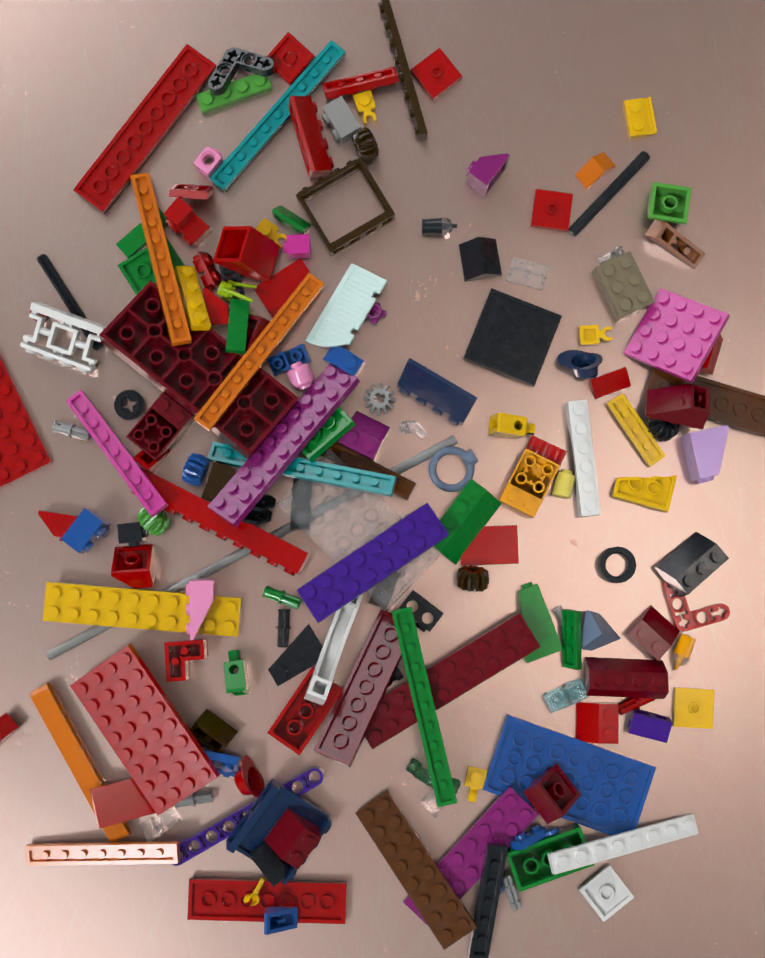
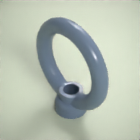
[429,446,478,492]

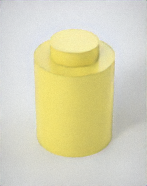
[552,469,575,499]

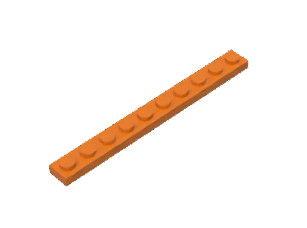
[130,173,192,346]
[194,273,325,432]

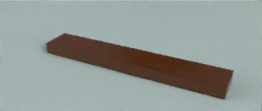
[320,442,416,501]

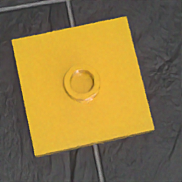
[672,687,714,729]

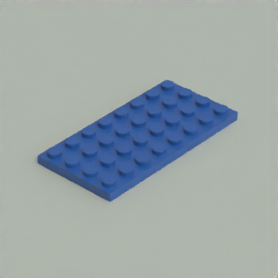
[482,714,656,836]

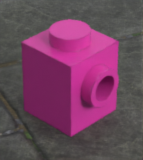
[283,234,311,259]

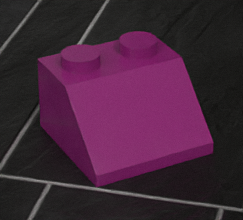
[466,153,510,197]
[339,410,390,461]

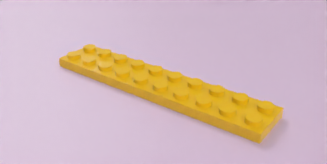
[43,581,241,637]

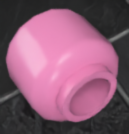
[287,361,315,391]

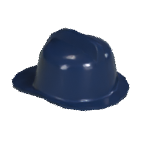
[557,350,603,378]

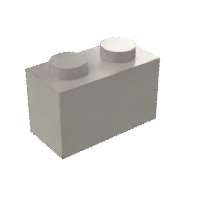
[321,96,361,144]

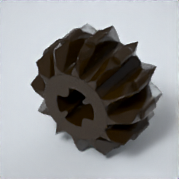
[352,127,379,161]
[457,565,489,592]

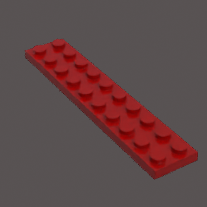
[73,44,217,213]

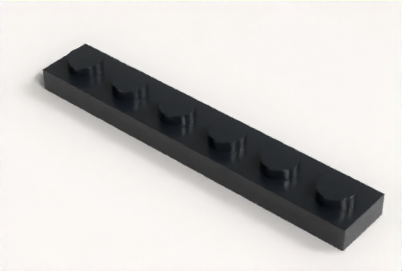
[468,842,508,958]

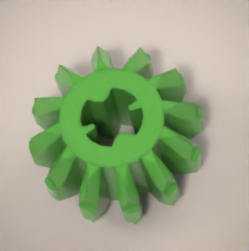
[137,507,170,536]

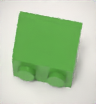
[647,182,691,224]

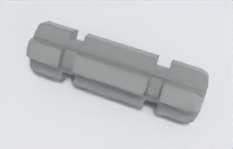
[502,872,522,911]

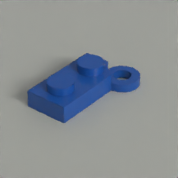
[509,824,560,850]

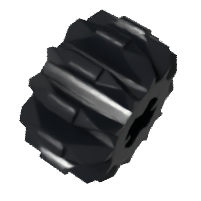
[646,417,680,442]

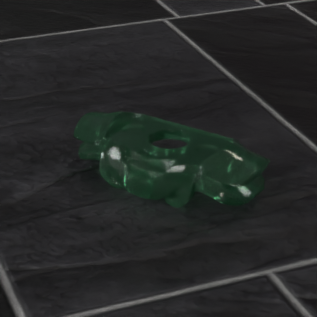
[406,758,461,794]

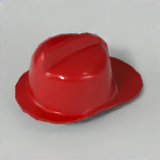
[234,755,265,798]

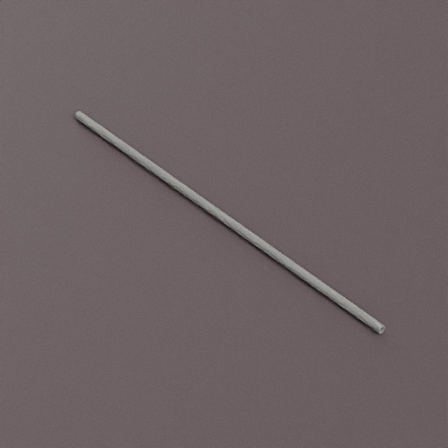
[46,435,458,660]

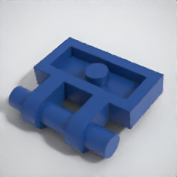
[204,750,239,778]

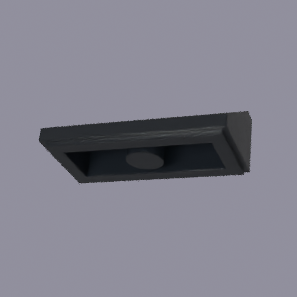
[250,841,289,887]

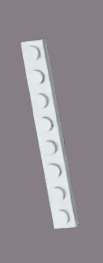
[547,814,699,875]

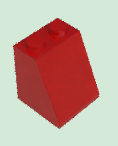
[213,226,280,281]

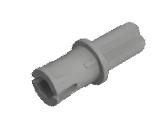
[52,420,91,441]
[174,790,214,808]

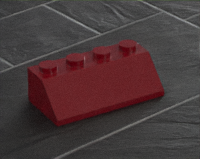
[585,657,669,699]

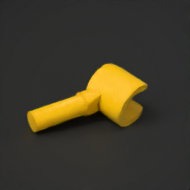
[244,878,265,906]

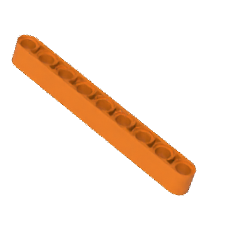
[30,682,132,842]

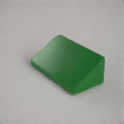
[272,205,311,235]

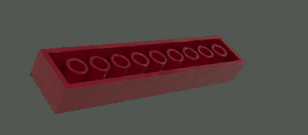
[365,612,541,749]

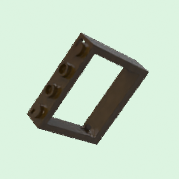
[296,157,395,257]

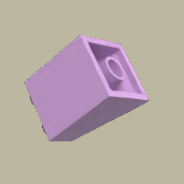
[681,425,729,484]

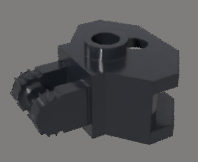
[242,494,276,525]

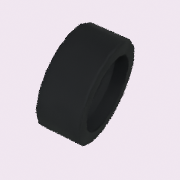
[598,546,636,583]

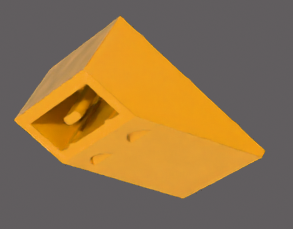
[498,448,560,518]

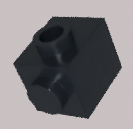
[117,522,148,547]

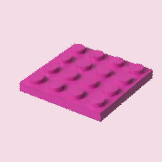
[624,288,730,383]

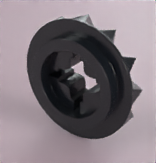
[114,390,145,420]

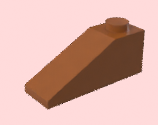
[645,220,705,269]

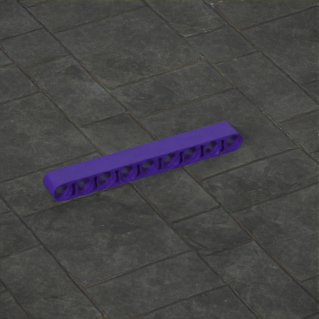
[172,766,324,866]

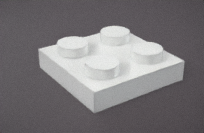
[578,864,634,922]

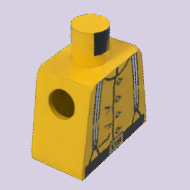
[488,412,536,439]

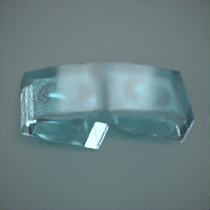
[543,679,589,713]

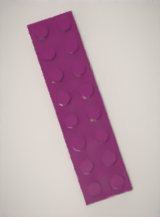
[403,786,539,925]

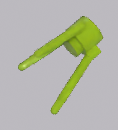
[217,279,257,316]

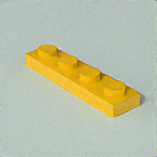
[174,266,211,331]
[606,393,666,467]

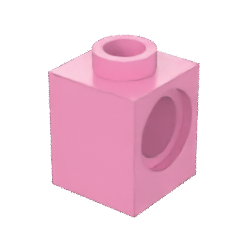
[193,146,224,180]

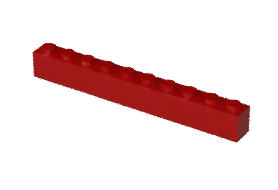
[128,467,311,576]

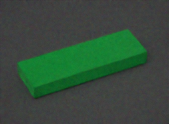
[116,208,168,258]
[225,298,250,355]
[562,609,582,670]

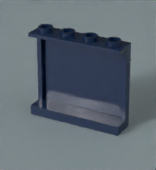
[226,778,331,885]

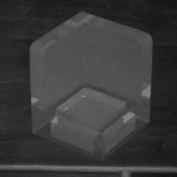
[421,789,444,818]

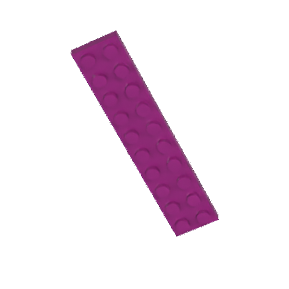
[207,364,360,528]

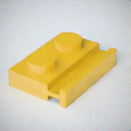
[623,96,657,139]

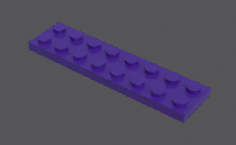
[297,503,450,623]

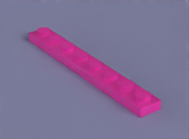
[66,389,168,517]

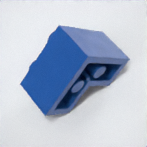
[61,508,111,554]

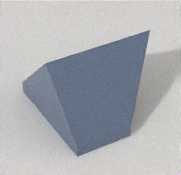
[581,610,621,651]

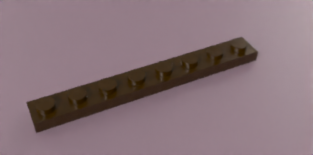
[378,0,428,141]

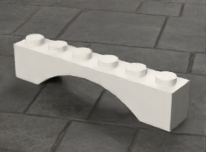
[565,399,601,518]
[304,593,364,705]

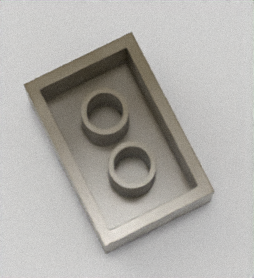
[592,251,655,322]

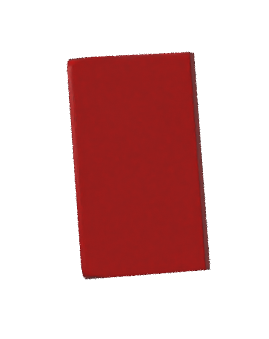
[589,367,631,399]

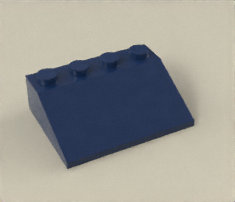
[397,358,477,426]

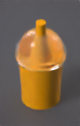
[671,633,696,670]

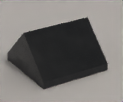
[459,237,502,282]

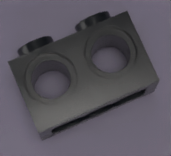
[399,590,444,632]

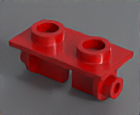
[193,251,222,291]

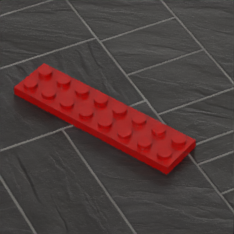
[187,878,347,924]

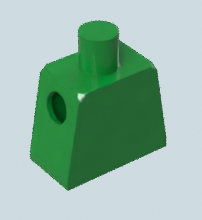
[224,650,251,697]

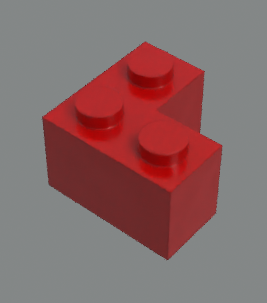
[163,196,212,248]
[164,639,208,682]

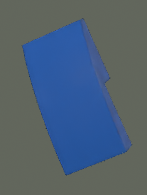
[267,344,312,376]

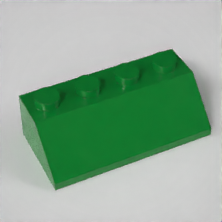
[432,479,502,565]

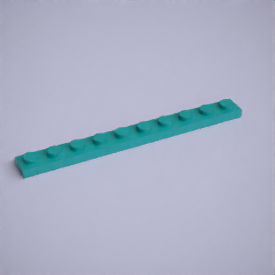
[209,40,346,192]
[208,441,397,497]

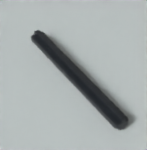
[568,151,650,236]
[37,254,104,351]

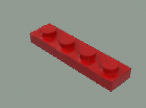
[322,66,399,99]

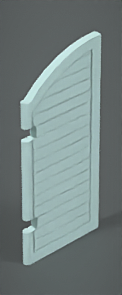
[305,263,387,347]

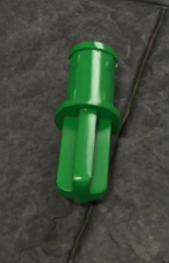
[262,586,301,609]

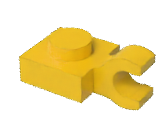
[464,766,487,803]

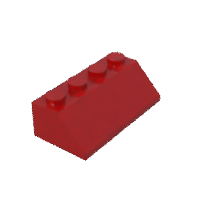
[288,96,334,179]

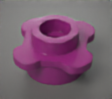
[367,302,387,324]

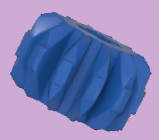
[182,453,210,486]

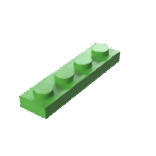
[196,74,273,114]

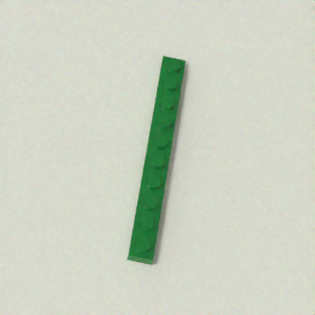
[392,607,457,807]

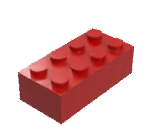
[267,666,343,755]

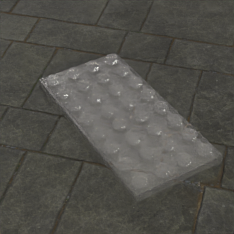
[276,449,441,612]

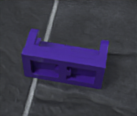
[627,709,673,743]

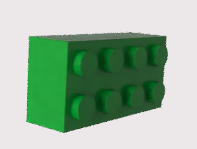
[506,823,594,892]

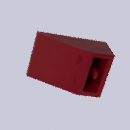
[645,384,710,430]
[126,392,194,461]

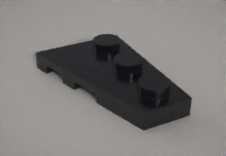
[268,624,323,686]

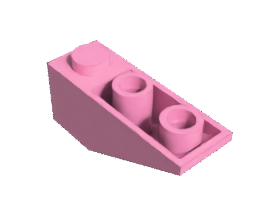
[186,579,215,640]

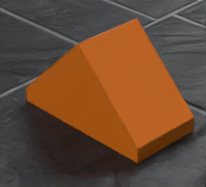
[575,152,616,190]

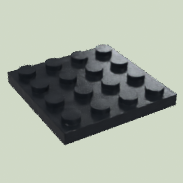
[463,288,562,387]

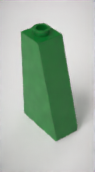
[518,581,564,663]

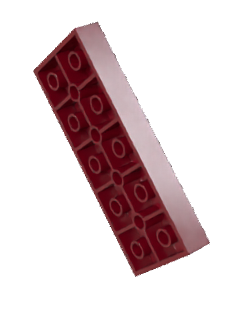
[99,280,299,460]

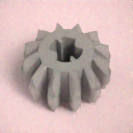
[363,383,396,416]

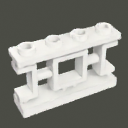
[20,302,107,373]

